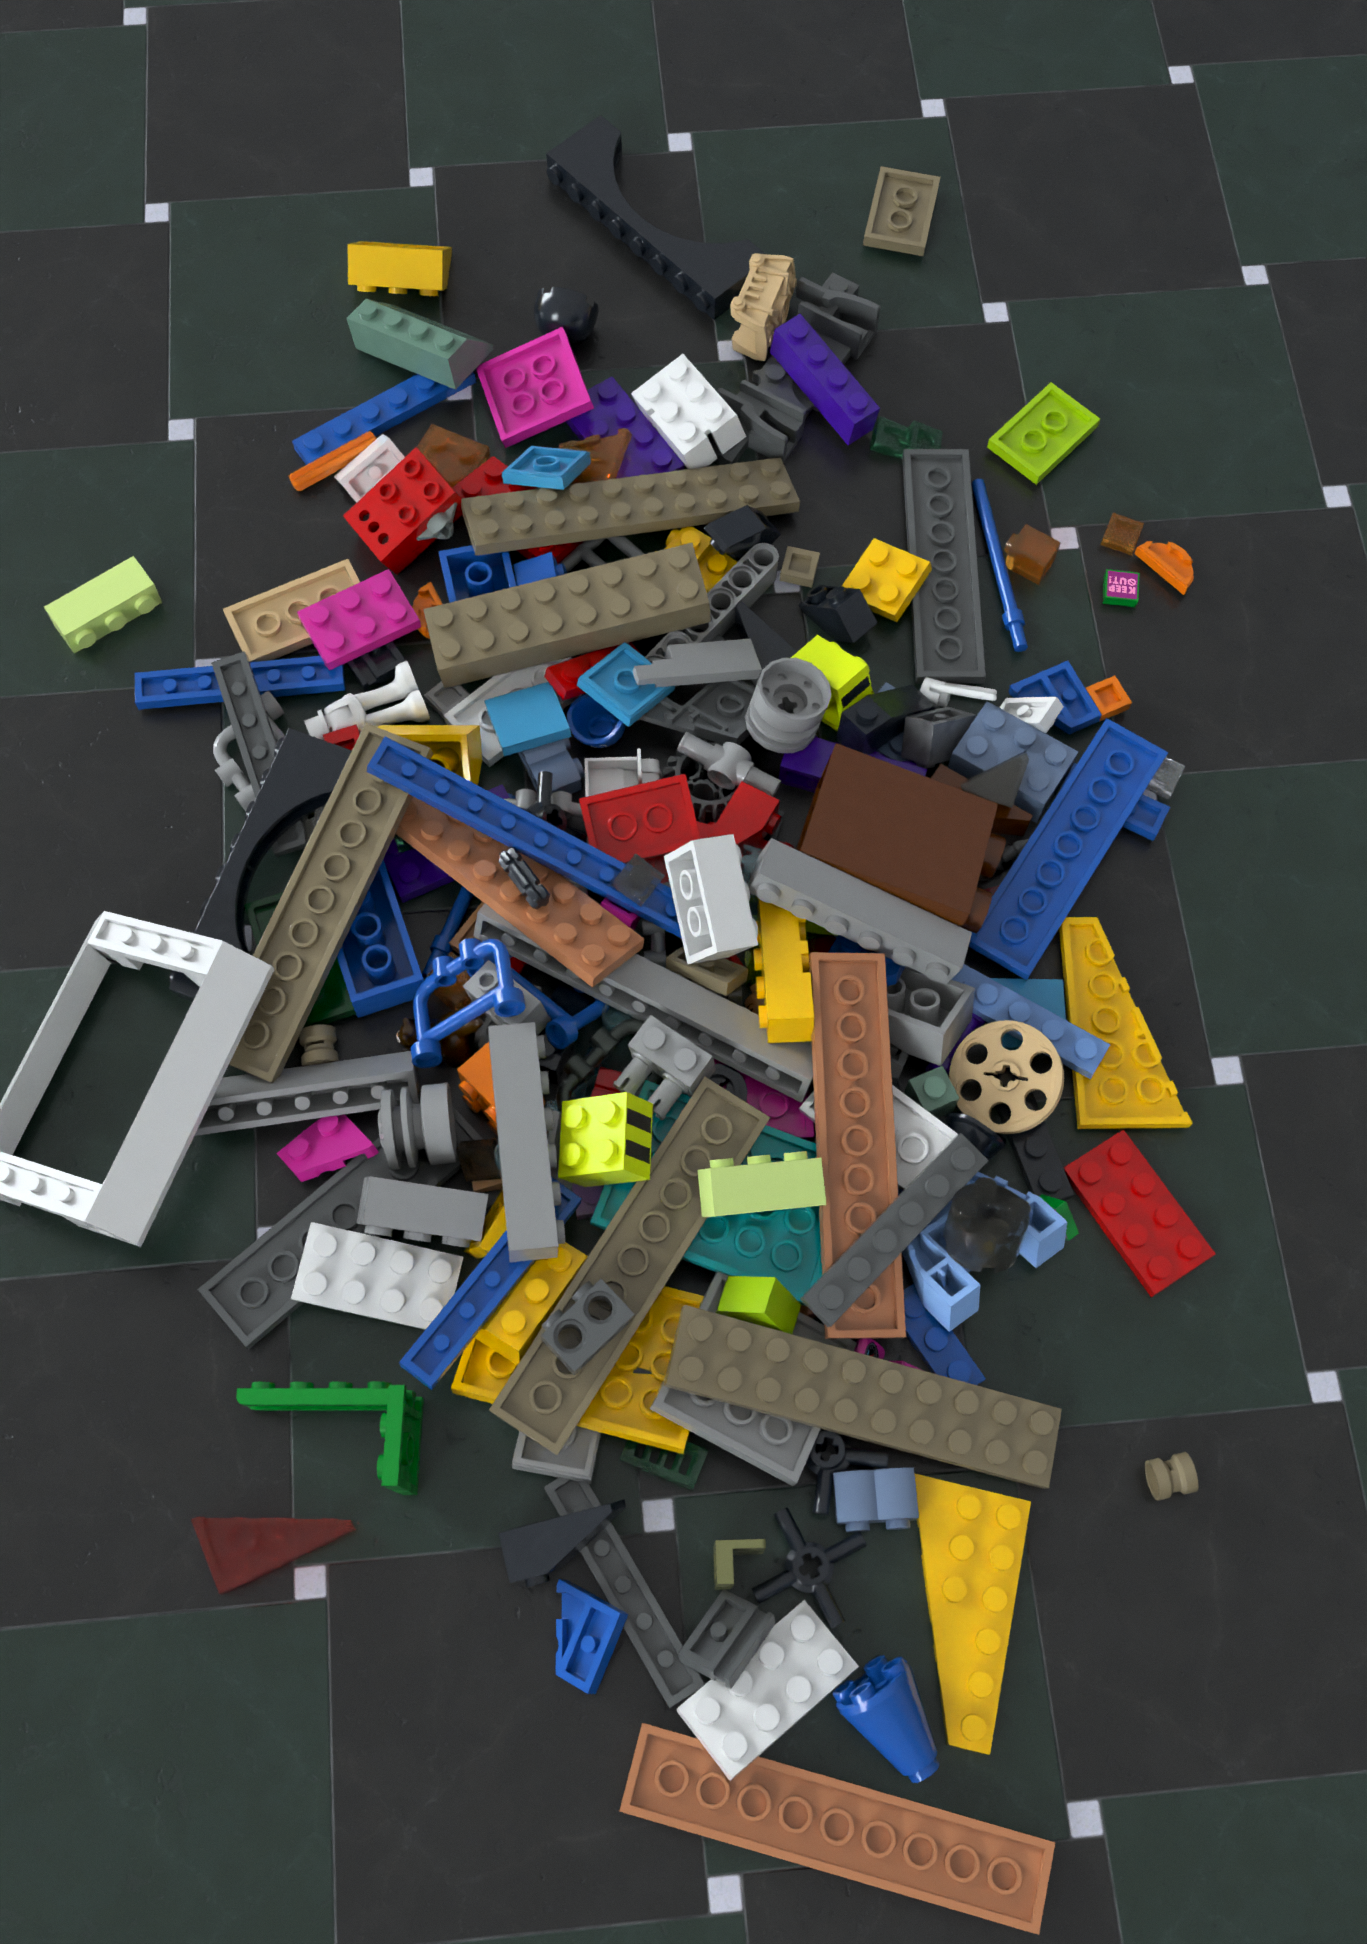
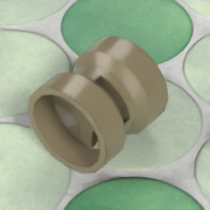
[299,1025,339,1066]
[1145,1452,1198,1501]

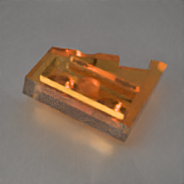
[559,428,632,484]

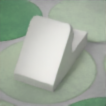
[999,697,1064,733]

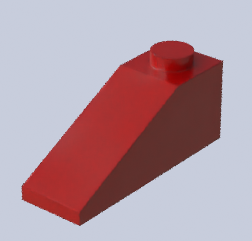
[707,781,782,855]

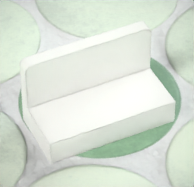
[334,434,405,503]

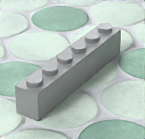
[748,838,972,984]
[488,1022,565,1262]
[195,1051,420,1136]

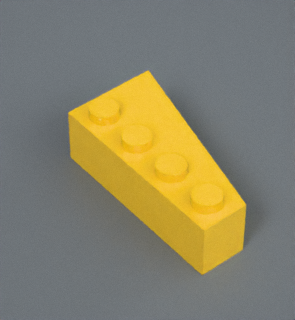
[753,898,814,1043]

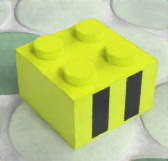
[791,635,874,731]
[558,1092,653,1187]

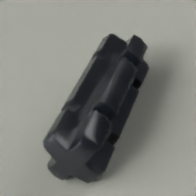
[499,848,550,909]

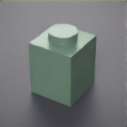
[904,1065,959,1118]

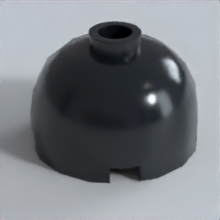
[534,287,599,345]

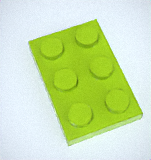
[987,382,1100,485]

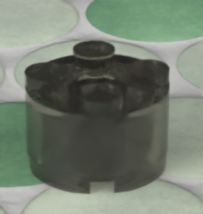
[943,1177,1031,1273]

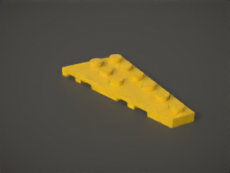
[915,1474,1031,1755]

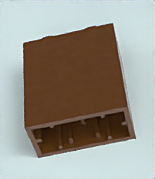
[796,743,1006,934]

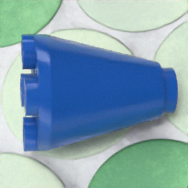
[832,1655,940,1783]

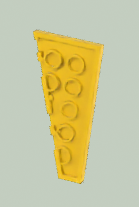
[1059,917,1193,1129]

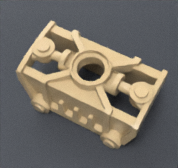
[730,253,797,361]

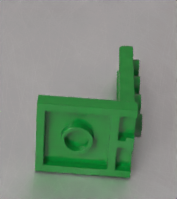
[236,1381,424,1495]

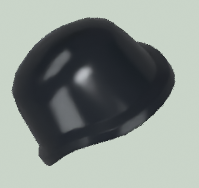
[945,1113,1006,1160]

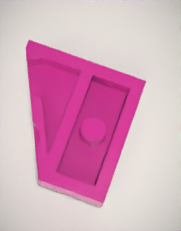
[277,1114,379,1182]

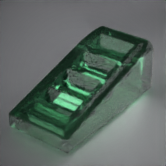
[619,1440,709,1491]

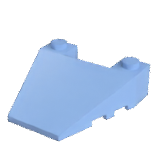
[898,1172,1067,1332]

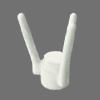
[920,677,997,709]

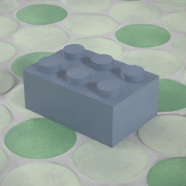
[948,701,1078,823]

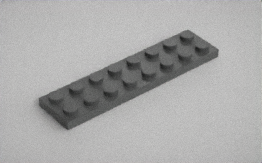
[902,449,986,684]
[197,1107,487,1350]

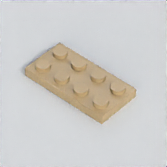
[223,559,360,662]

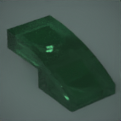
[870,416,943,458]

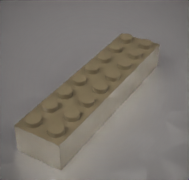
[423,543,711,688]

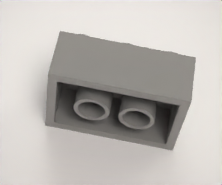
[357,1176,488,1248]

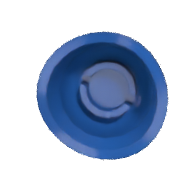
[567,694,625,748]

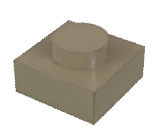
[780,546,820,588]

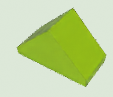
[716,1276,801,1334]

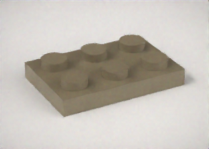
[863,166,941,257]

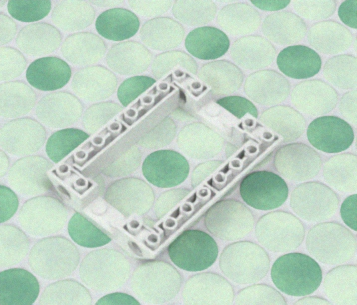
[0,911,275,1247]

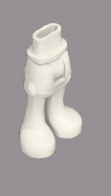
[304,661,430,740]

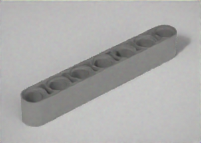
[638,543,779,720]

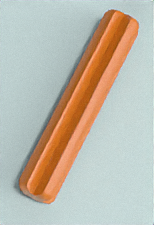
[289,431,377,491]

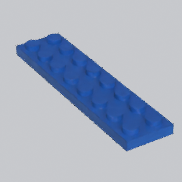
[969,718,1168,981]

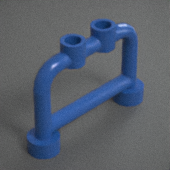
[411,938,525,1068]
[466,954,609,1049]

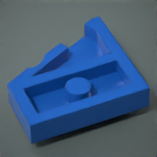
[1008,660,1102,734]
[556,1579,628,1694]

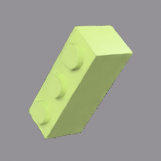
[44,556,162,653]
[697,1151,826,1217]

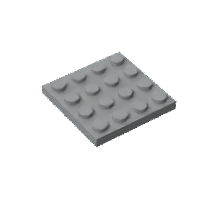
[650,1271,857,1486]

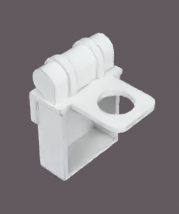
[584,749,662,797]

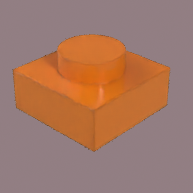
[1086,675,1132,722]

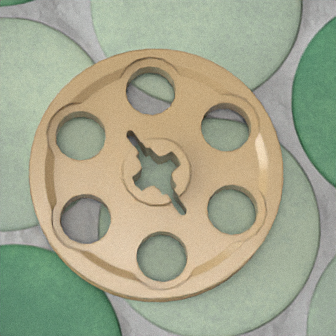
[949,1020,1064,1134]

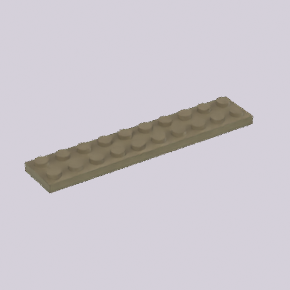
[461,457,800,556]
[229,723,434,1083]
[489,1076,770,1456]
[663,1305,1062,1489]

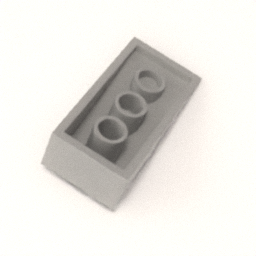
[887,966,975,1066]

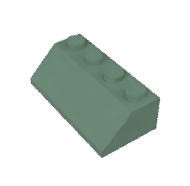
[346,299,493,390]

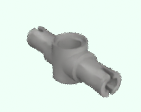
[677,732,781,797]

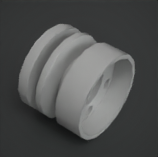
[745,658,831,753]
[378,1082,457,1170]

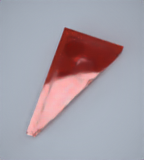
[191,1517,356,1595]

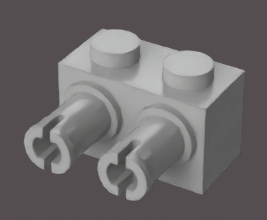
[613,1015,716,1120]

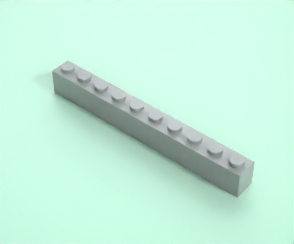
[473,903,813,1103]

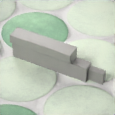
[633,639,762,687]

